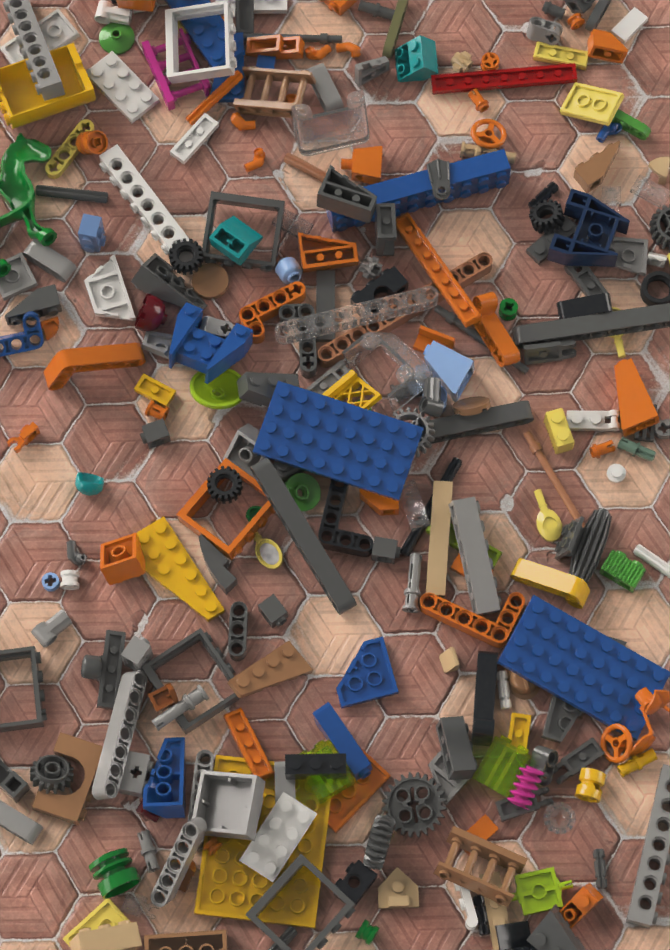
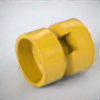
[574,768,606,803]

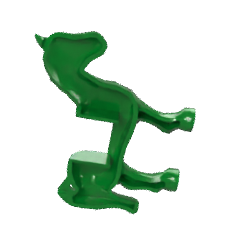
[0,133,57,278]

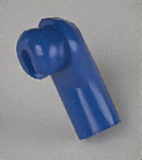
[596,123,622,143]

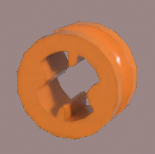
[567,13,585,30]
[203,837,223,856]

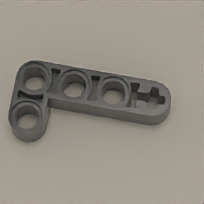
[279,303,317,379]

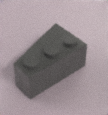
[317,165,377,224]

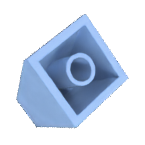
[423,340,475,402]

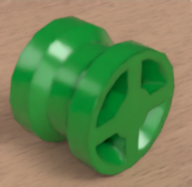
[499,298,518,321]
[355,919,379,945]

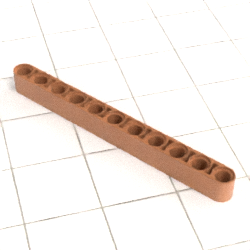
[318,252,493,368]

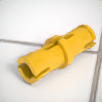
[617,748,658,777]

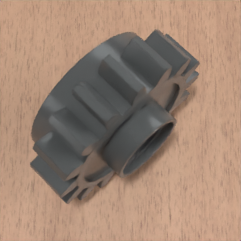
[30,755,74,794]

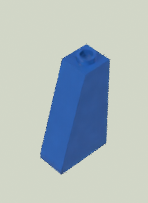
[312,702,373,781]

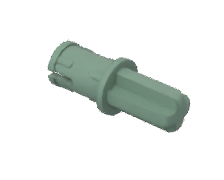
[617,437,656,461]

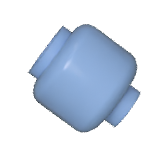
[275,257,303,284]

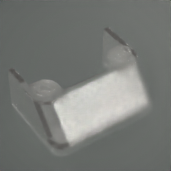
[342,332,435,412]

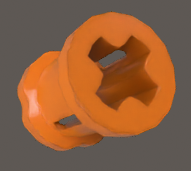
[145,400,170,421]

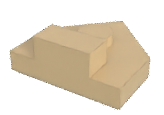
[378,867,419,909]

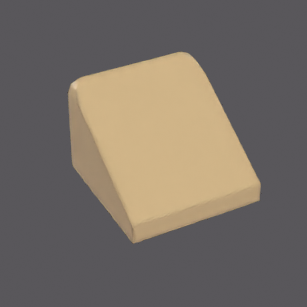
[439,647,460,673]

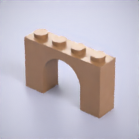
[32,732,103,826]

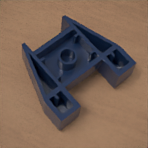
[547,189,630,267]

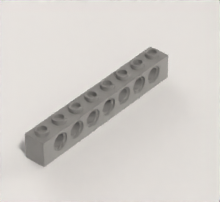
[3,0,65,101]
[626,764,670,929]

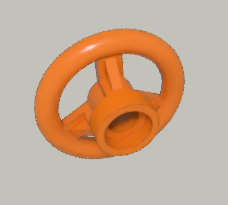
[471,119,507,149]
[601,723,633,763]

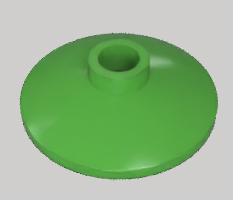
[99,22,135,55]
[285,473,321,511]

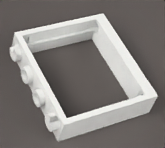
[165,0,237,84]

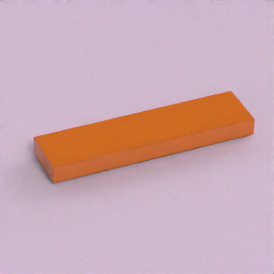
[223,708,275,780]

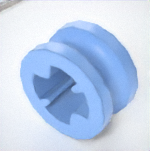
[42,572,60,592]

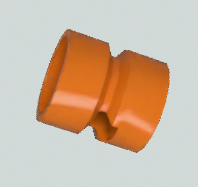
[76,130,108,155]

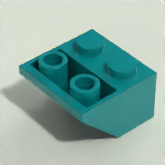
[394,35,439,82]
[209,216,263,266]

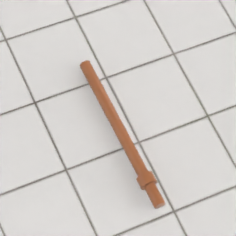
[523,431,585,528]

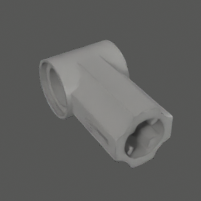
[31,609,72,648]

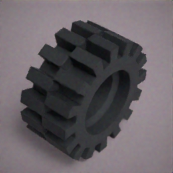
[529,199,565,234]
[169,238,204,275]
[207,466,243,504]

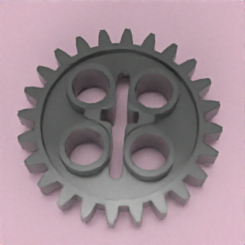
[382,772,447,838]

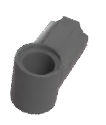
[419,377,444,417]

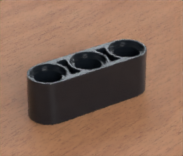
[556,293,613,319]

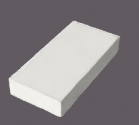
[611,7,648,44]

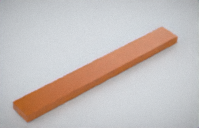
[396,213,482,328]

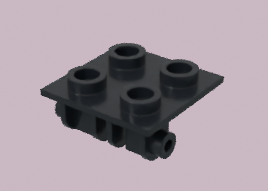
[495,921,537,950]

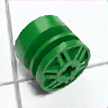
[89,848,141,899]

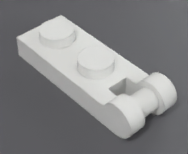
[566,410,620,431]
[454,883,478,931]

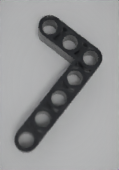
[318,479,373,557]
[471,651,498,747]

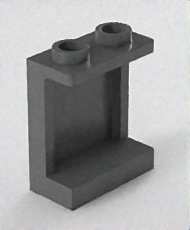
[374,203,397,256]

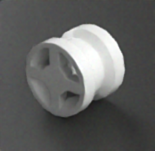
[60,570,80,590]

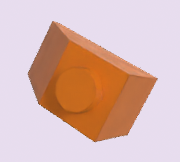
[587,29,628,64]

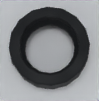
[640,271,670,306]

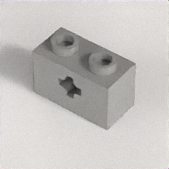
[121,635,153,671]
[119,751,154,798]

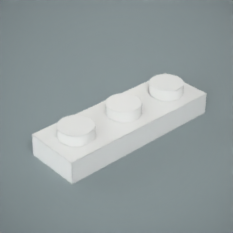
[170,113,219,164]

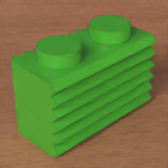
[599,550,646,593]

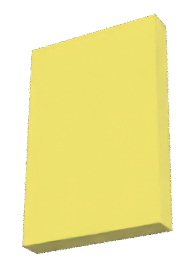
[560,82,624,126]
[63,898,131,947]

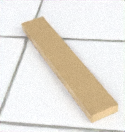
[426,481,453,597]

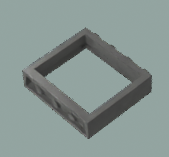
[202,191,286,272]
[141,628,241,734]
[0,646,47,733]
[245,854,356,950]

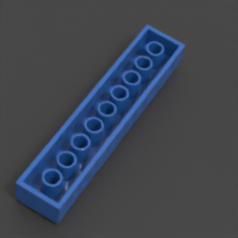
[326,149,511,232]

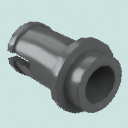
[542,1,566,20]

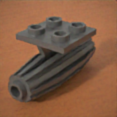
[554,508,612,583]

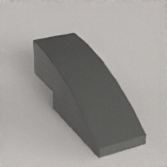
[199,534,237,595]

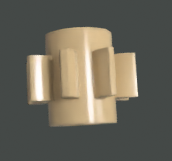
[450,51,473,73]

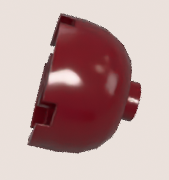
[135,293,168,332]

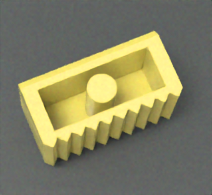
[544,408,575,454]

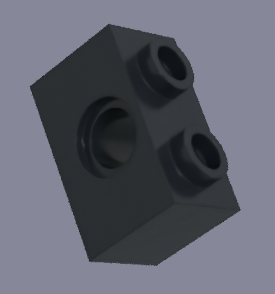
[334,860,378,908]

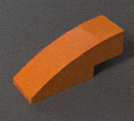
[245,34,305,60]

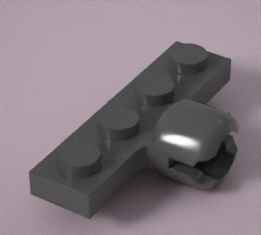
[81,630,126,710]

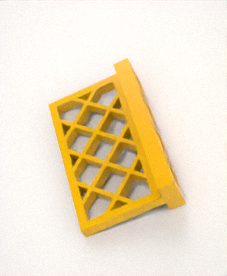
[321,370,382,410]

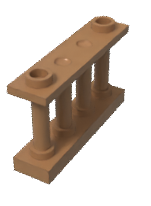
[233,66,316,119]
[433,826,528,907]

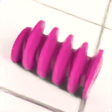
[507,764,545,810]

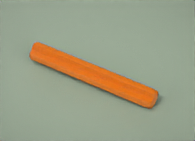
[186,70,243,125]

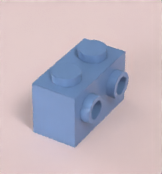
[78,213,106,253]

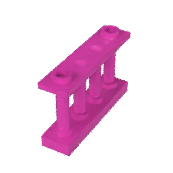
[141,28,211,111]

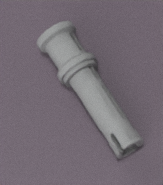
[402,553,422,613]
[151,684,209,731]

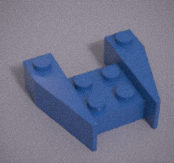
[169,302,253,384]

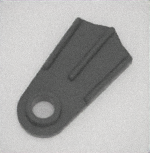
[426,158,450,200]

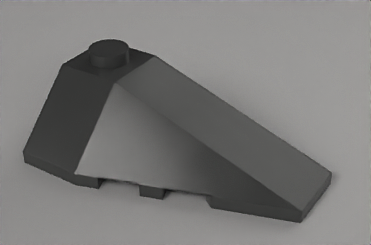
[131,253,207,310]

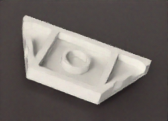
[84,255,136,321]

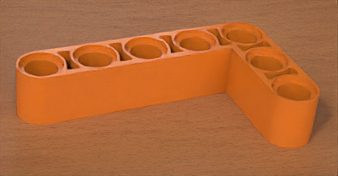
[43,343,146,391]
[419,592,525,648]

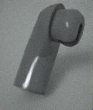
[66,540,87,566]

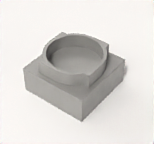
[192,770,266,841]

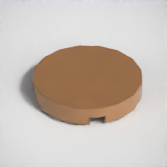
[192,263,229,300]
[452,396,491,416]

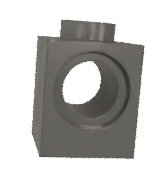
[140,418,171,449]
[371,536,401,564]
[258,594,288,628]

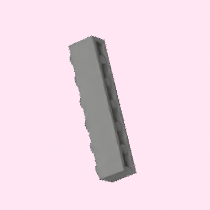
[449,497,502,616]

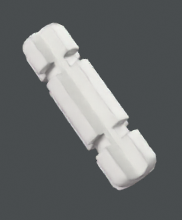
[496,670,512,709]

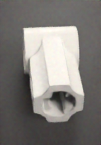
[94,0,132,25]

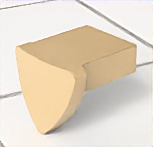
[648,157,670,185]

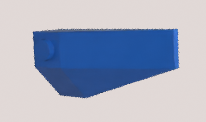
[143,737,186,819]

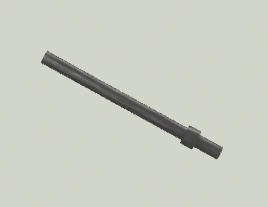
[243,33,342,44]
[434,305,530,374]

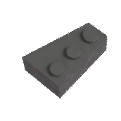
[237,372,299,407]
[527,904,586,950]

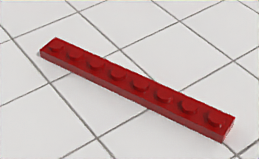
[431,63,577,95]

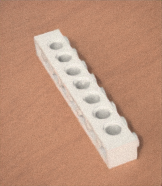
[99,144,194,262]

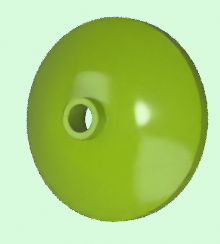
[190,369,242,409]

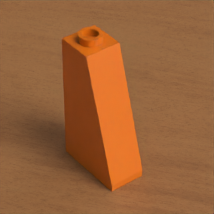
[614,358,660,437]

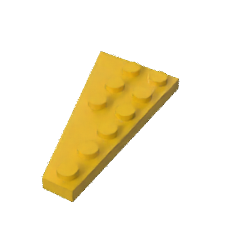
[137,516,225,622]

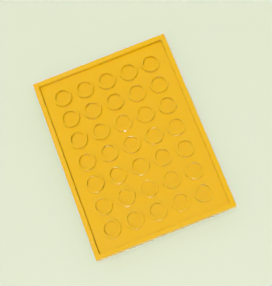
[194,755,333,929]

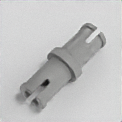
[137,830,160,873]

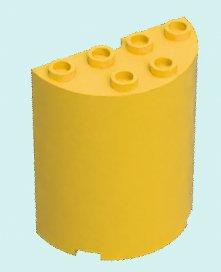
[0,43,96,129]

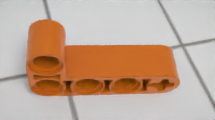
[239,281,306,344]
[472,292,521,367]

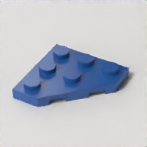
[336,636,399,709]

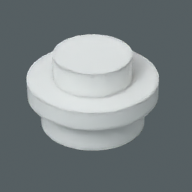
[607,464,626,483]

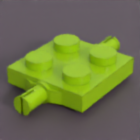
[511,867,573,916]

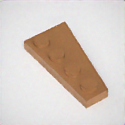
[227,641,313,699]

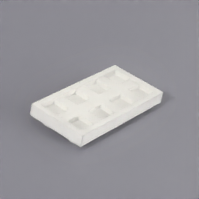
[86,51,160,123]
[239,791,317,882]

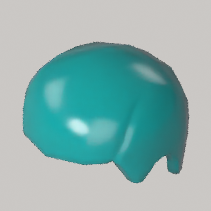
[75,472,104,496]

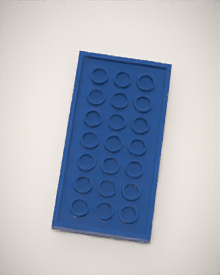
[252,381,424,501]
[497,595,670,741]

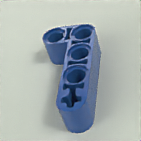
[0,311,44,357]

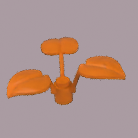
[629,687,670,757]

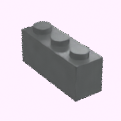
[436,716,477,780]

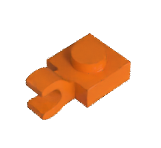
[7,422,40,453]

